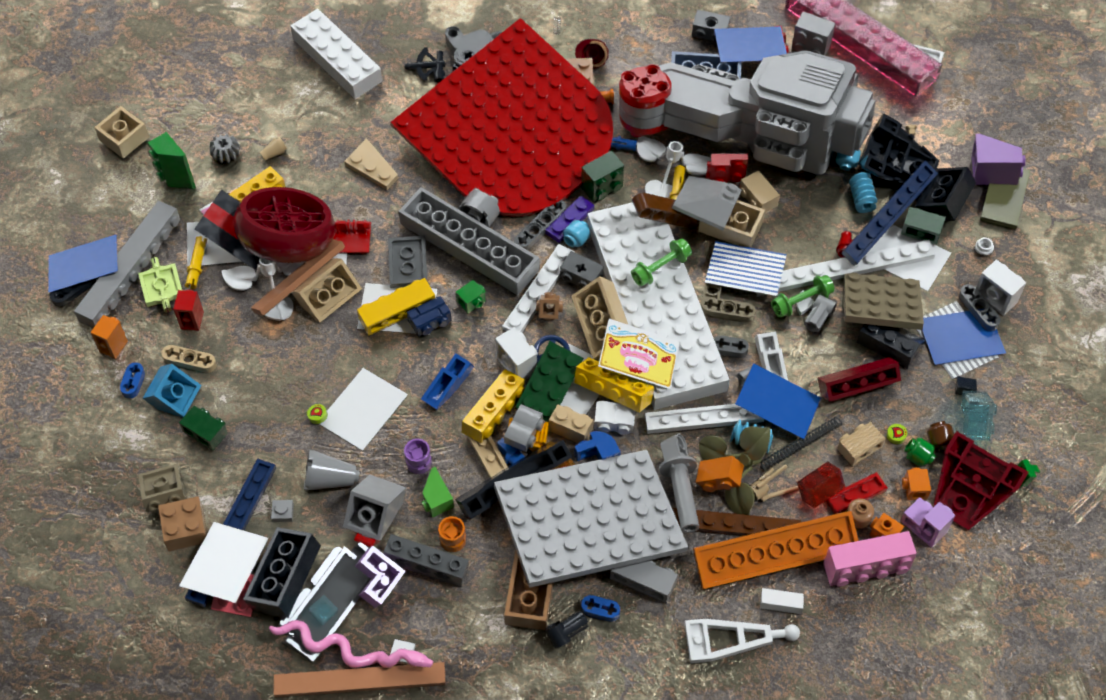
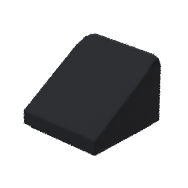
[955,376,977,397]

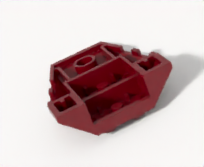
[933,431,1029,531]

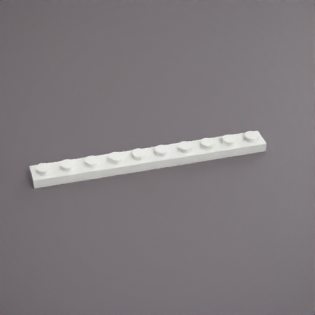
[756,240,936,296]

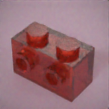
[797,461,845,509]

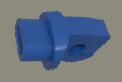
[497,438,525,465]

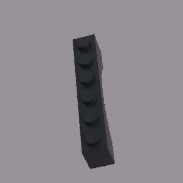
[455,438,572,519]

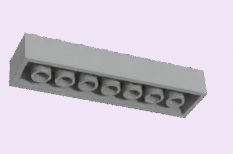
[398,187,540,295]

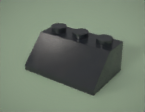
[915,167,976,221]
[857,324,926,369]

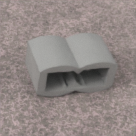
[504,404,545,452]

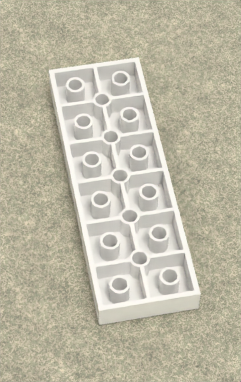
[587,203,730,410]

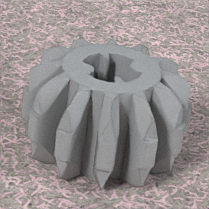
[209,133,240,164]

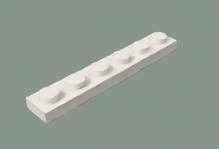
[502,244,575,332]
[645,404,764,434]

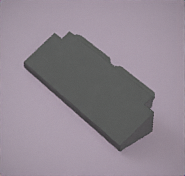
[279,542,370,662]

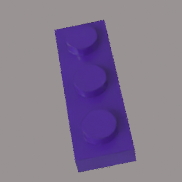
[545,196,595,244]

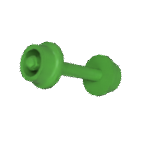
[631,238,692,287]
[771,275,835,317]

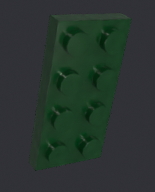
[515,341,584,422]

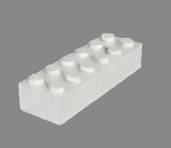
[290,9,382,99]

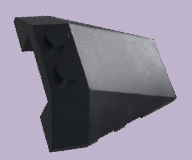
[859,113,939,188]

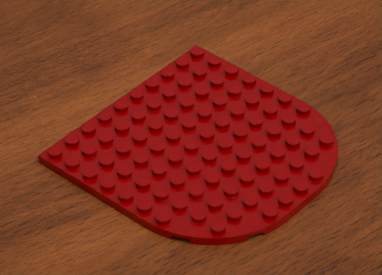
[390,18,613,217]

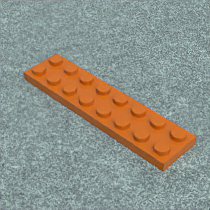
[693,511,859,589]

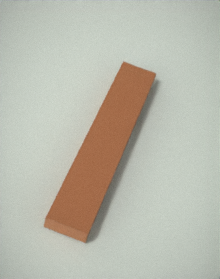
[251,240,345,316]

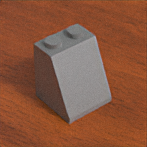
[343,475,406,541]

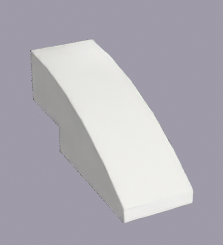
[755,332,788,380]

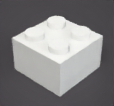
[976,260,1026,316]
[495,327,538,381]

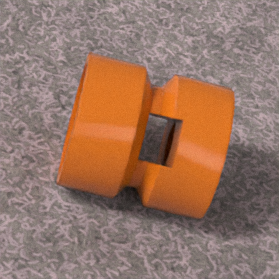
[438,516,466,552]

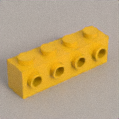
[229,166,285,202]
[357,278,435,336]
[574,357,654,413]
[461,369,525,443]

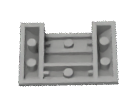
[672,176,742,231]

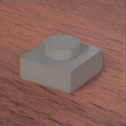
[271,500,294,522]

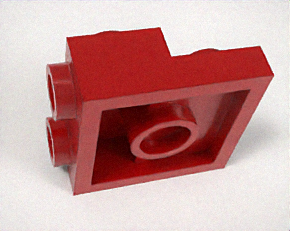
[705,154,748,183]

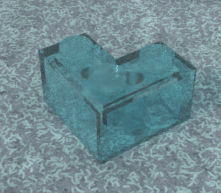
[961,391,997,441]

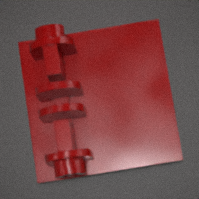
[333,220,371,253]

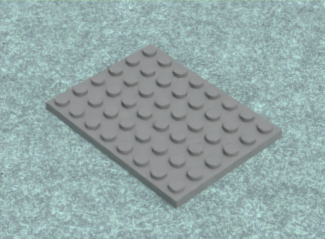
[494,450,688,588]

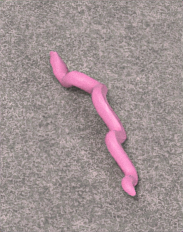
[269,620,433,668]

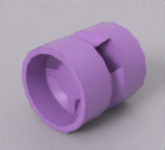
[404,438,432,474]

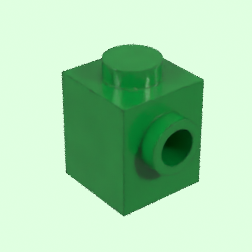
[455,280,486,314]

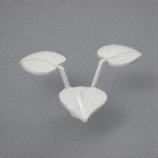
[637,136,711,198]
[222,258,306,321]

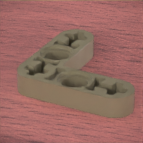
[701,271,756,322]

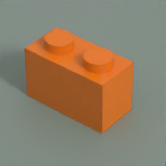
[90,315,128,359]
[696,456,744,492]

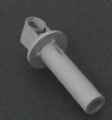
[659,433,699,533]

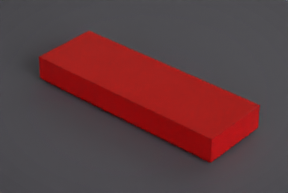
[825,472,888,514]

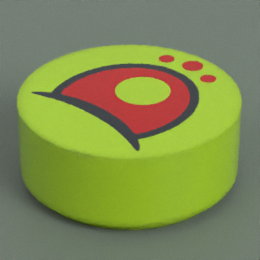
[307,404,328,424]
[886,424,907,444]

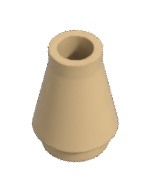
[260,137,287,161]

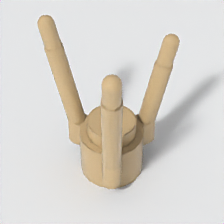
[750,465,799,502]

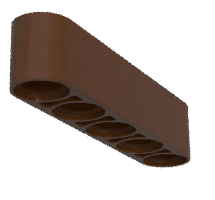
[632,193,700,228]

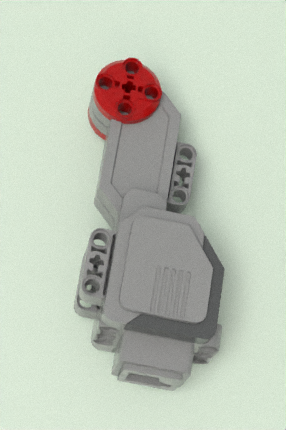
[619,50,876,174]

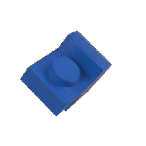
[574,431,621,462]

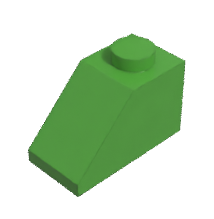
[421,467,454,518]

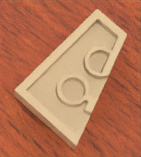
[344,138,398,190]

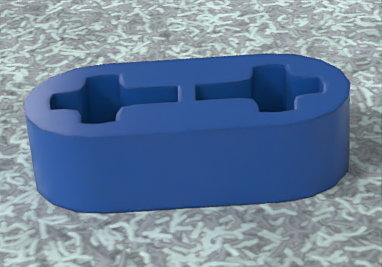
[120,363,145,399]
[581,595,620,622]

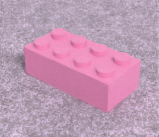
[823,531,917,587]

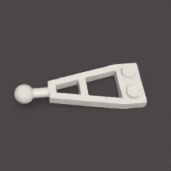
[684,619,800,663]

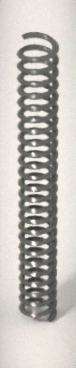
[761,416,843,471]

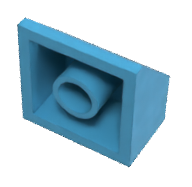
[142,364,201,418]

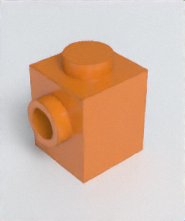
[902,468,931,500]
[869,513,904,538]

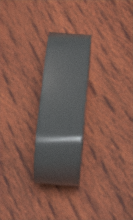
[714,336,749,358]

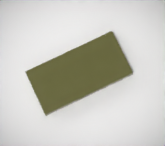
[980,168,1031,230]

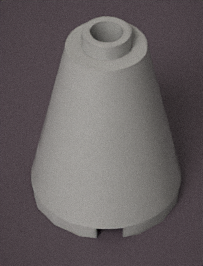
[304,450,359,490]

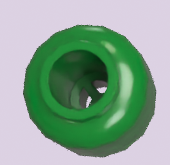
[904,437,936,467]

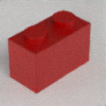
[173,290,204,331]

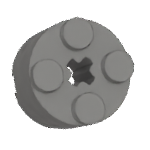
[458,188,500,227]

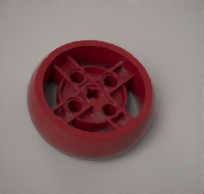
[233,187,335,263]

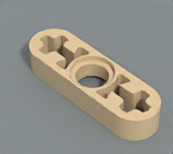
[162,345,217,373]

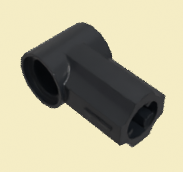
[545,611,589,649]

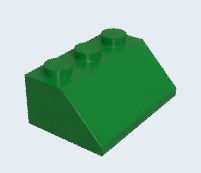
[148,132,196,189]

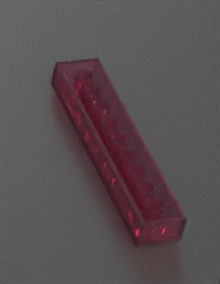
[785,0,942,97]

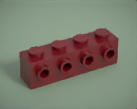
[818,357,902,401]

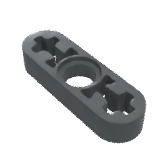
[959,284,1001,331]

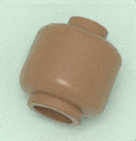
[847,499,874,529]

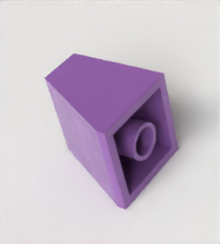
[971,134,1025,185]

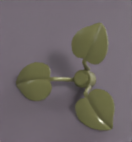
[699,426,770,515]

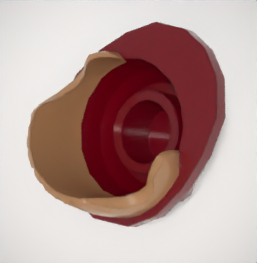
[575,39,609,69]

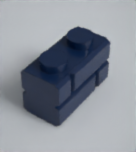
[407,296,452,337]

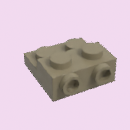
[138,464,186,512]

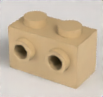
[549,405,593,443]

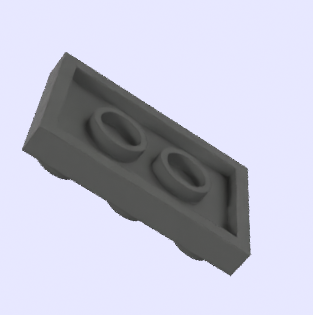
[388,236,428,288]

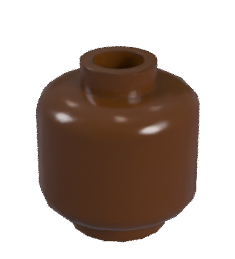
[927,421,954,451]

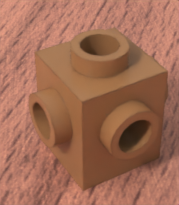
[536,292,563,320]

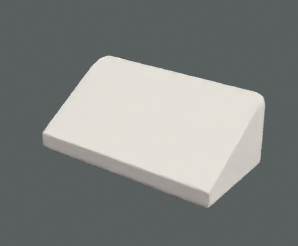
[760,588,804,614]

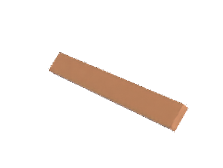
[274,662,446,698]

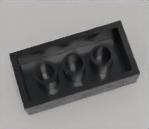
[243,527,321,618]

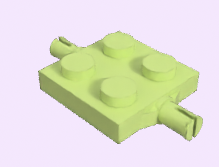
[138,257,182,312]

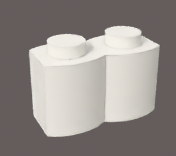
[594,401,635,435]

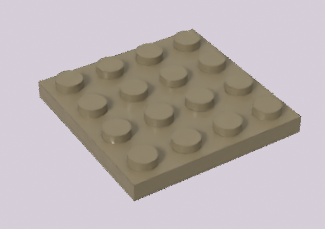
[844,273,924,330]

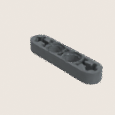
[514,200,566,250]

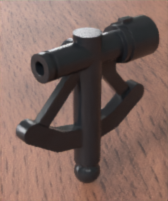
[404,47,445,83]

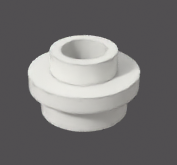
[975,237,994,255]

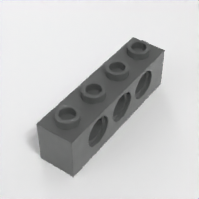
[383,534,469,587]

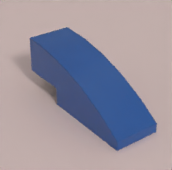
[421,353,474,410]

